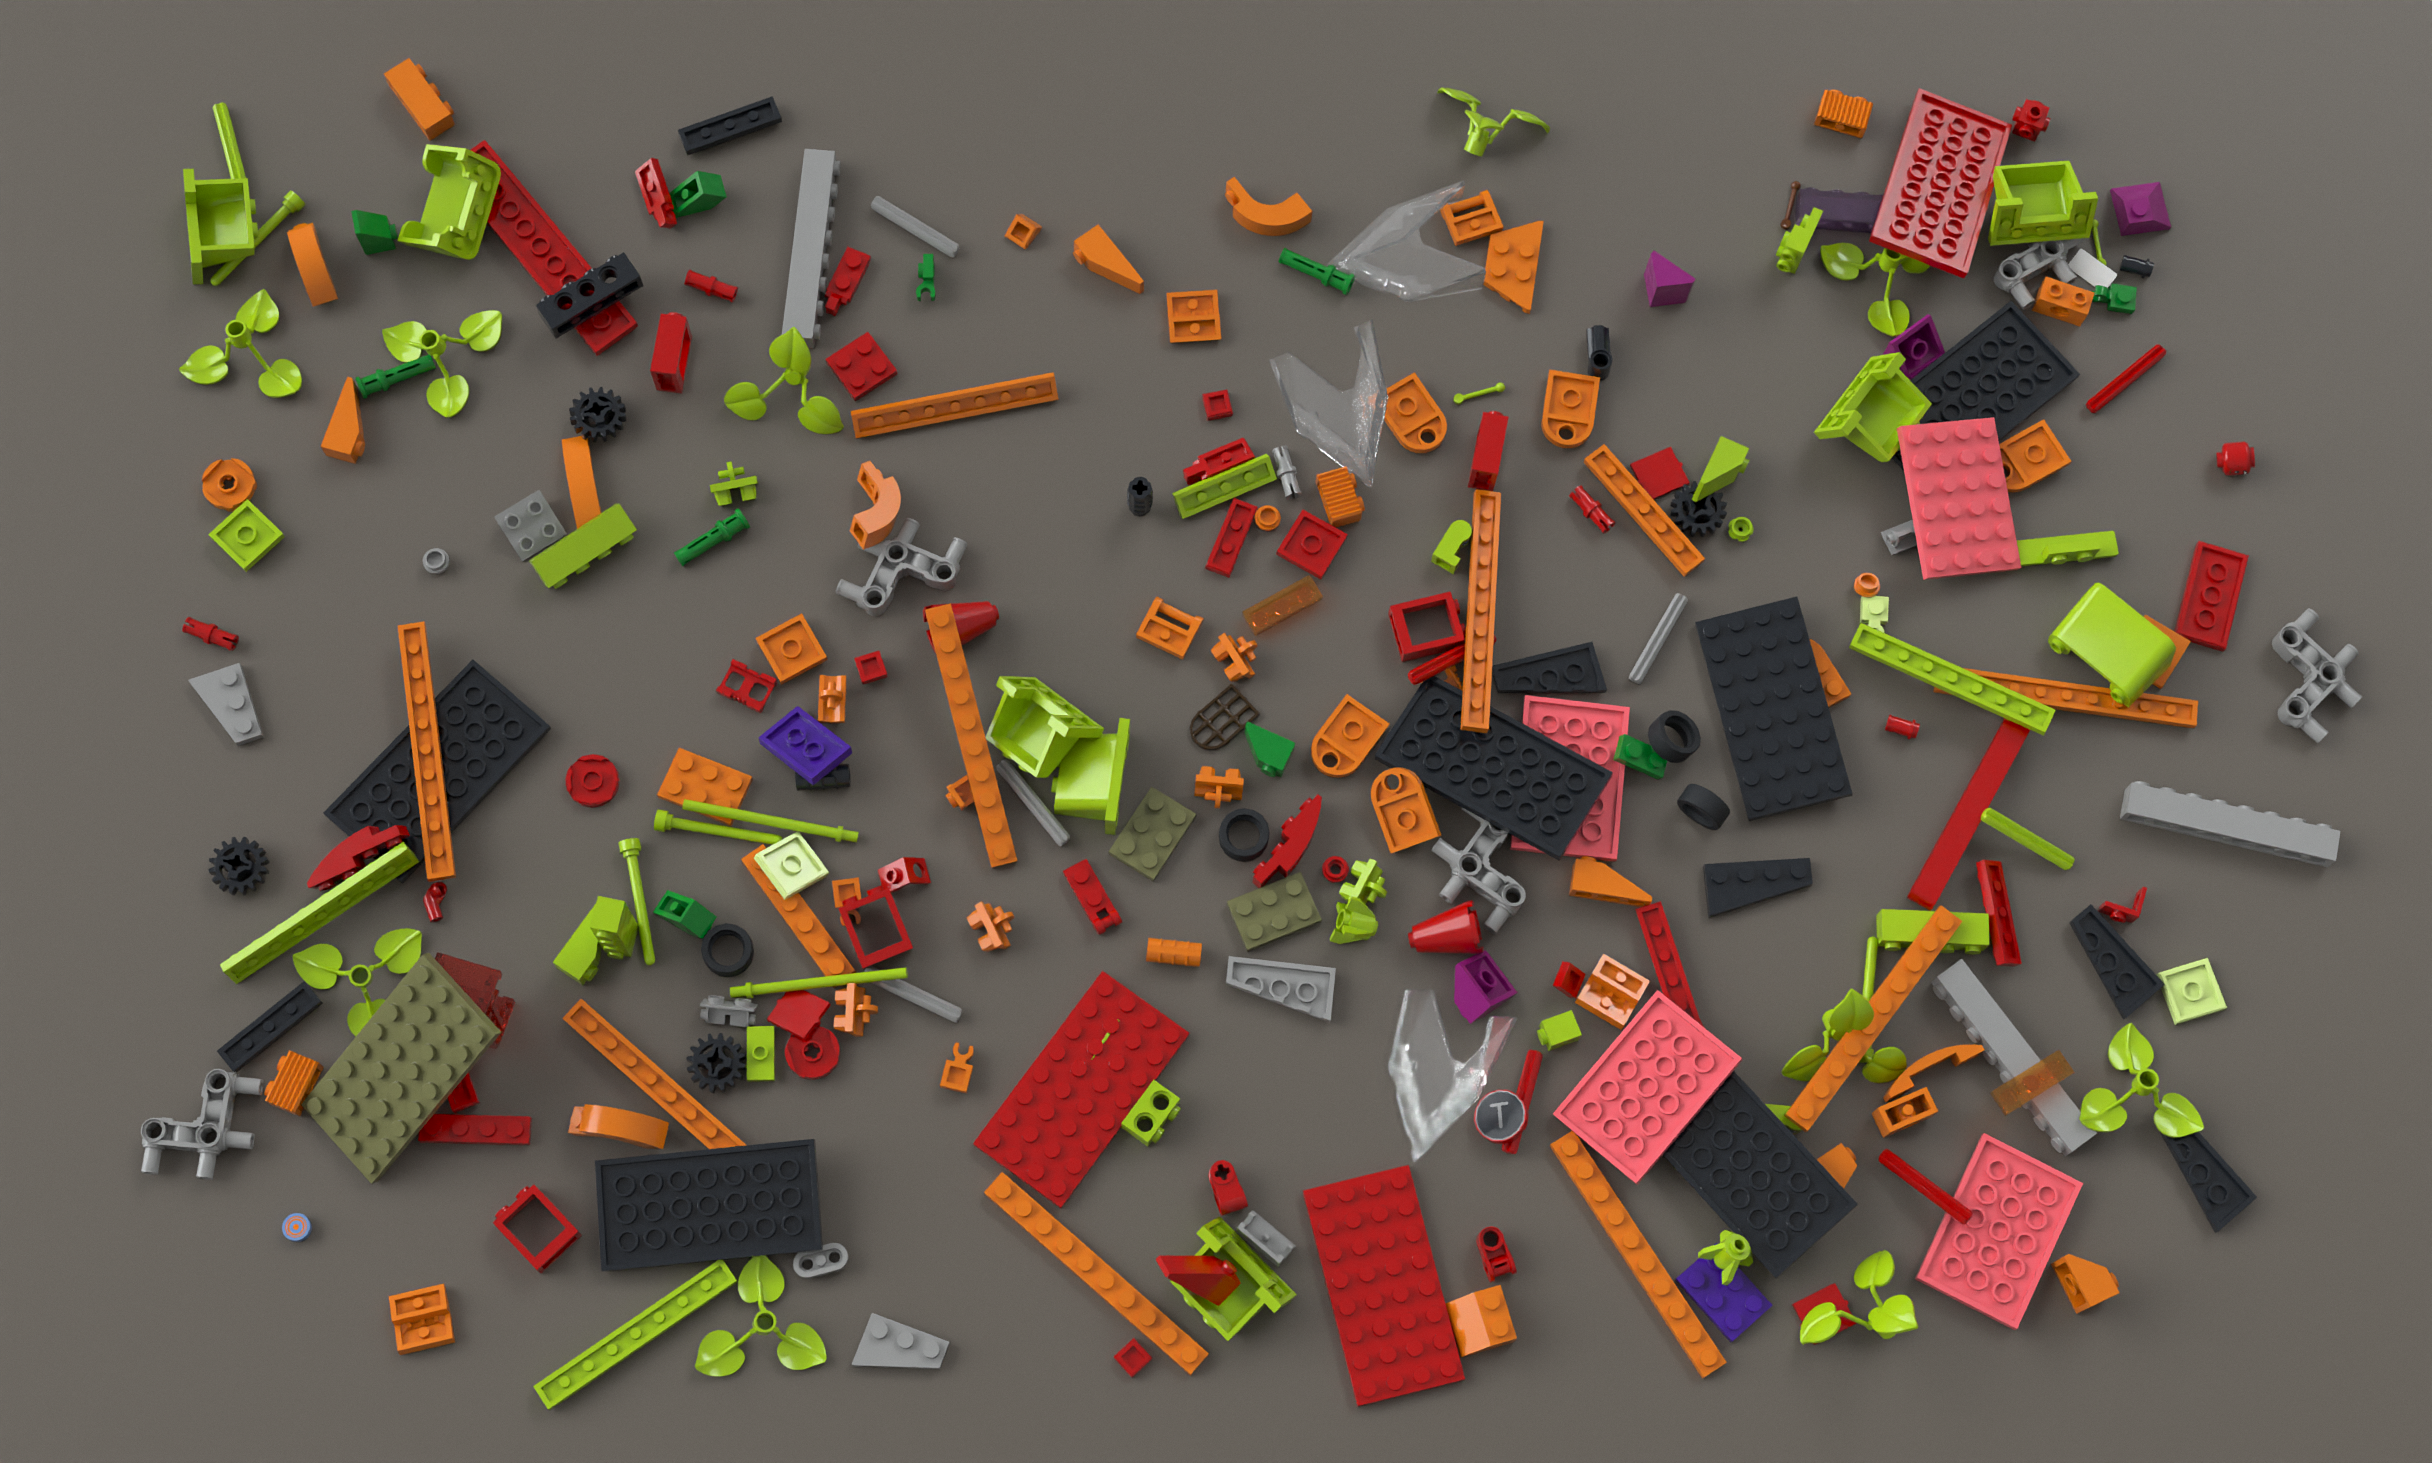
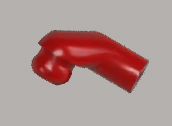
[423,881,447,923]

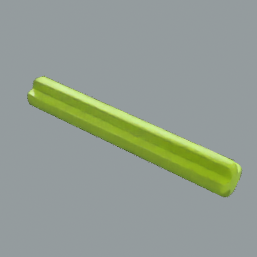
[213,102,246,179]
[1981,808,2075,870]

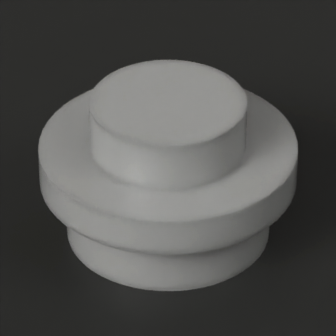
[423,548,450,574]

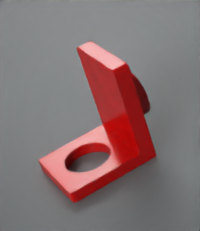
[878,857,931,893]
[2098,887,2147,923]

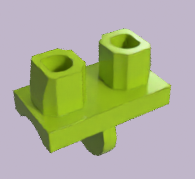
[710,461,758,506]
[1339,859,1387,905]

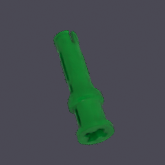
[1278,248,1356,296]
[355,354,436,399]
[673,508,751,567]

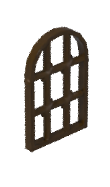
[1190,683,1260,750]

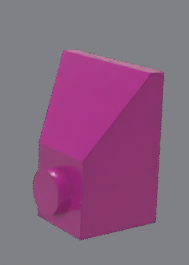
[2110,182,2171,236]
[1454,950,1517,1024]

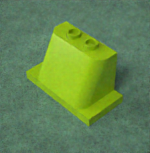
[1988,161,2098,246]
[183,169,258,285]
[1814,352,1932,462]
[986,676,1104,778]
[1051,718,1130,835]
[1170,1216,1297,1341]

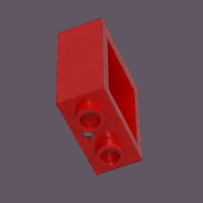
[650,312,692,393]
[1468,411,1509,491]
[1388,591,1466,662]
[838,885,913,969]
[492,1184,582,1274]

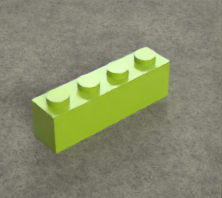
[529,503,637,589]
[590,896,639,959]
[1876,909,1989,954]

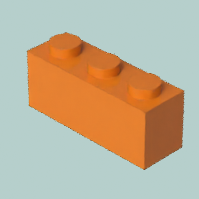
[384,58,455,141]

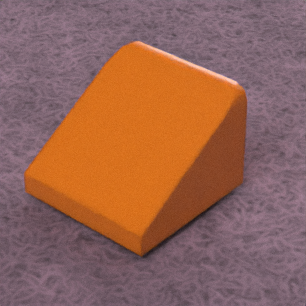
[1005,214,1042,249]

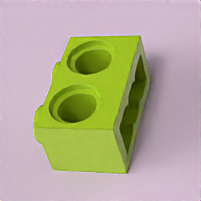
[1121,1080,1181,1147]

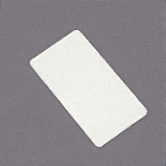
[2068,249,2117,288]

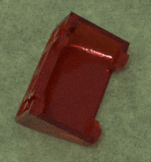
[435,952,515,1049]

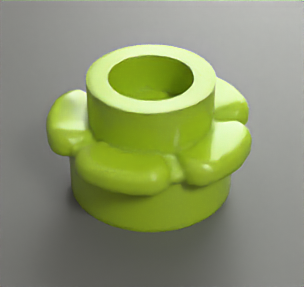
[1728,517,1754,542]

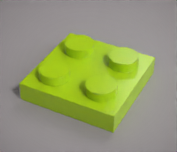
[208,499,285,572]

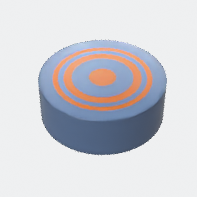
[282,1213,312,1242]

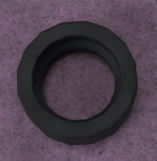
[1648,710,1701,763]
[1677,784,1730,830]
[1219,808,1270,862]
[701,923,754,977]

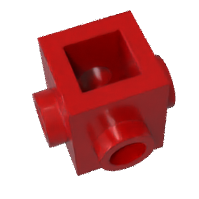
[2012,99,2051,142]

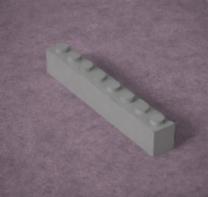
[782,149,841,349]
[2120,781,2341,868]
[1931,959,2097,1156]

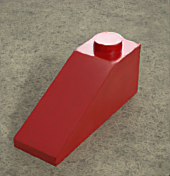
[1155,1255,1241,1306]

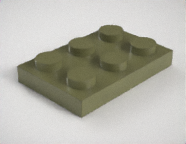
[1109,786,1196,882]
[1227,872,1322,952]

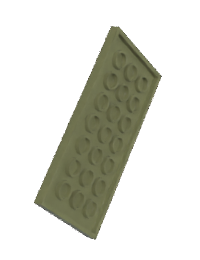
[301,953,501,1184]

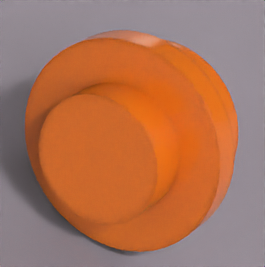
[1255,505,1281,531]
[1854,573,1880,597]

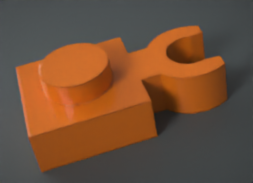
[832,877,861,926]
[940,1042,974,1094]

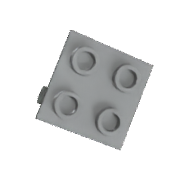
[494,490,567,561]

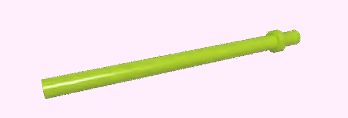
[682,799,859,843]
[730,967,908,999]

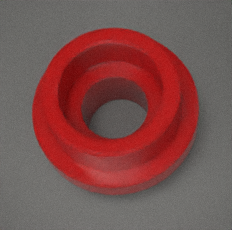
[1322,856,1349,883]

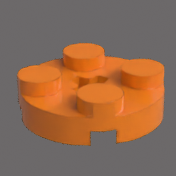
[202,458,257,512]

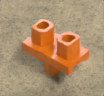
[1211,633,1258,682]
[818,675,847,723]
[1194,766,1244,809]
[967,901,1015,952]
[834,983,878,1037]

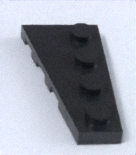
[1492,642,1607,693]
[1703,858,1813,918]
[2069,904,2165,1020]
[2160,1132,2257,1233]

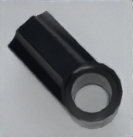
[1586,325,1613,381]

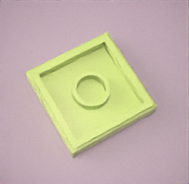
[754,831,829,900]
[2156,958,2227,1025]

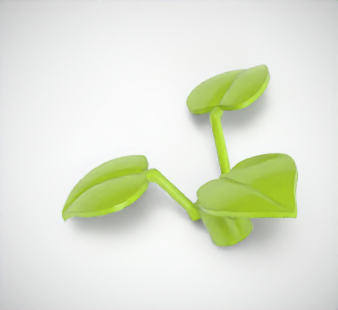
[1437,87,1550,157]
[1820,243,1930,337]
[179,289,302,398]
[382,310,502,418]
[724,327,844,434]
[293,928,422,1036]
[1781,989,1907,1083]
[2079,1023,2204,1138]
[1800,1250,1918,1345]
[695,1256,826,1377]

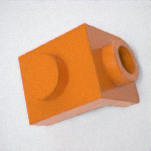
[945,775,974,811]

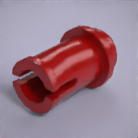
[1885,714,1920,740]

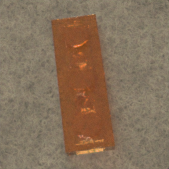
[1242,575,1323,636]
[1990,1050,2074,1116]

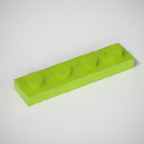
[1172,454,1277,519]

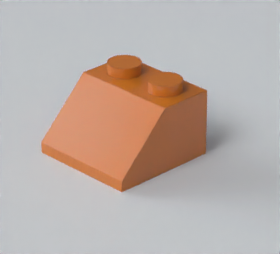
[2051,1254,2120,1314]
[1445,1285,1517,1358]

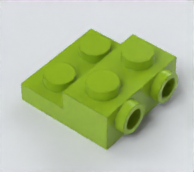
[1776,207,1823,274]

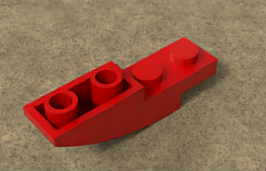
[1253,794,1322,888]
[307,825,410,891]

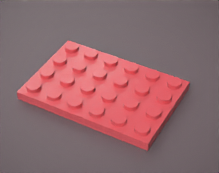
[1897,417,2021,580]
[1510,695,1630,862]
[1553,990,1742,1185]
[1915,1133,2083,1330]

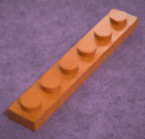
[1584,444,1705,577]
[741,844,856,988]

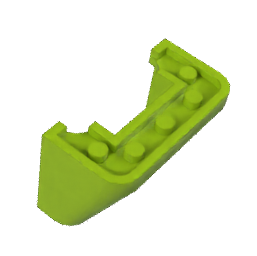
[397,144,501,260]
[2048,583,2176,708]

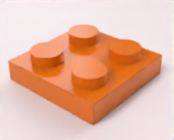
[755,613,828,685]

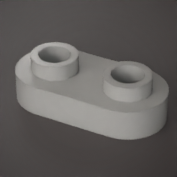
[793,1243,849,1279]

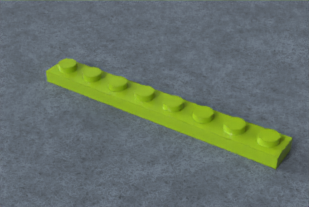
[1849,623,2056,736]
[220,842,419,984]
[533,1260,738,1410]

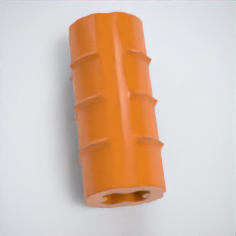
[1146,938,1202,967]

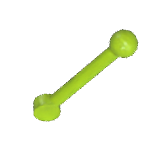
[2092,219,2106,266]
[1453,382,1505,405]

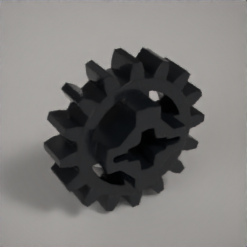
[569,387,627,443]
[1670,481,1727,537]
[208,837,270,896]
[687,1033,747,1093]

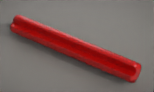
[2086,344,2166,413]
[1407,636,1497,685]
[1501,1050,1543,1154]
[1878,1149,1973,1225]

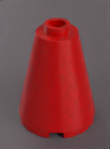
[923,601,999,653]
[1408,900,1484,954]

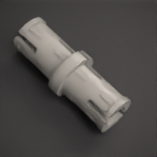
[1272,446,1302,500]

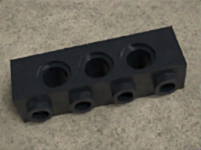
[536,252,643,339]

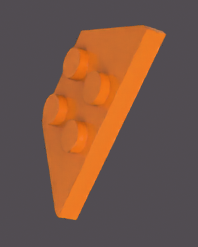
[1483,221,1544,314]

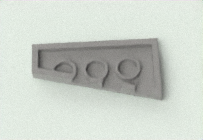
[1226,956,1336,1023]

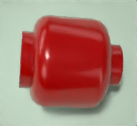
[2216,441,2255,476]

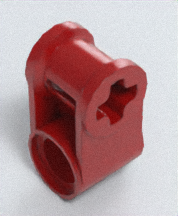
[1208,1160,1248,1216]
[1476,1226,1517,1282]

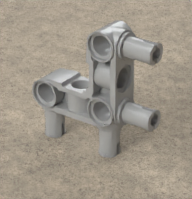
[1994,238,2086,310]
[836,518,967,616]
[2272,608,2362,743]
[1431,808,1526,935]
[141,1069,264,1180]

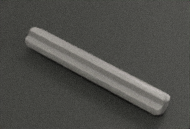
[871,196,960,257]
[1629,593,1688,684]
[996,759,1070,846]
[864,965,963,1022]

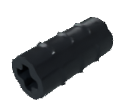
[1127,477,1153,517]
[795,764,851,791]

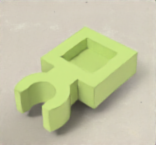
[1860,596,1889,633]

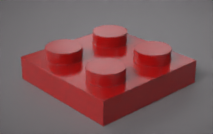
[826,332,898,402]
[1276,510,1348,580]

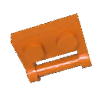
[1439,190,1503,246]
[1136,596,1204,660]

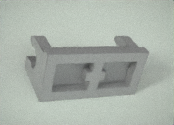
[1236,1210,1296,1267]

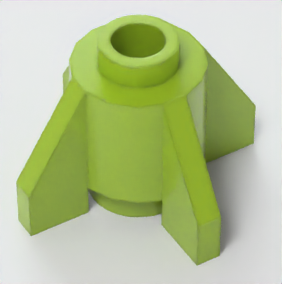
[1330,896,1378,944]
[1698,1230,1753,1285]

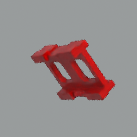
[716,659,777,713]

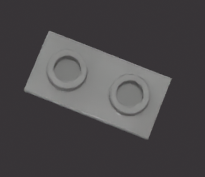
[1881,520,1917,555]
[700,995,758,1027]

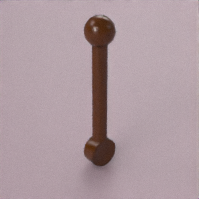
[1780,181,1801,230]

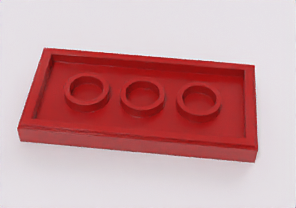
[2174,541,2249,652]

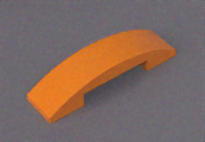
[562,436,602,529]
[1883,1045,1985,1103]

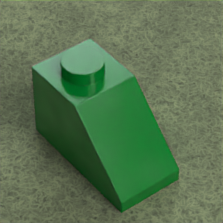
[669,171,727,218]
[351,210,398,255]
[1244,721,1296,777]
[653,890,717,939]

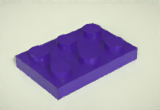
[758,706,852,785]
[1675,1243,1773,1343]

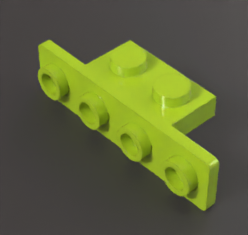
[2017,531,2119,566]

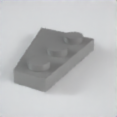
[188,663,264,746]
[851,1313,950,1369]

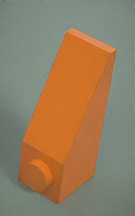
[1073,224,1144,294]
[321,377,365,464]
[1569,856,1652,907]

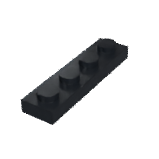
[678,96,782,156]
[217,981,323,1073]

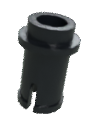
[2120,255,2154,279]

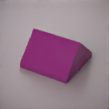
[1644,250,1695,307]
[1883,314,1945,380]

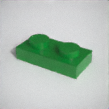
[1613,734,1667,780]

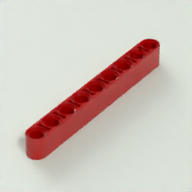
[1907,718,2030,911]

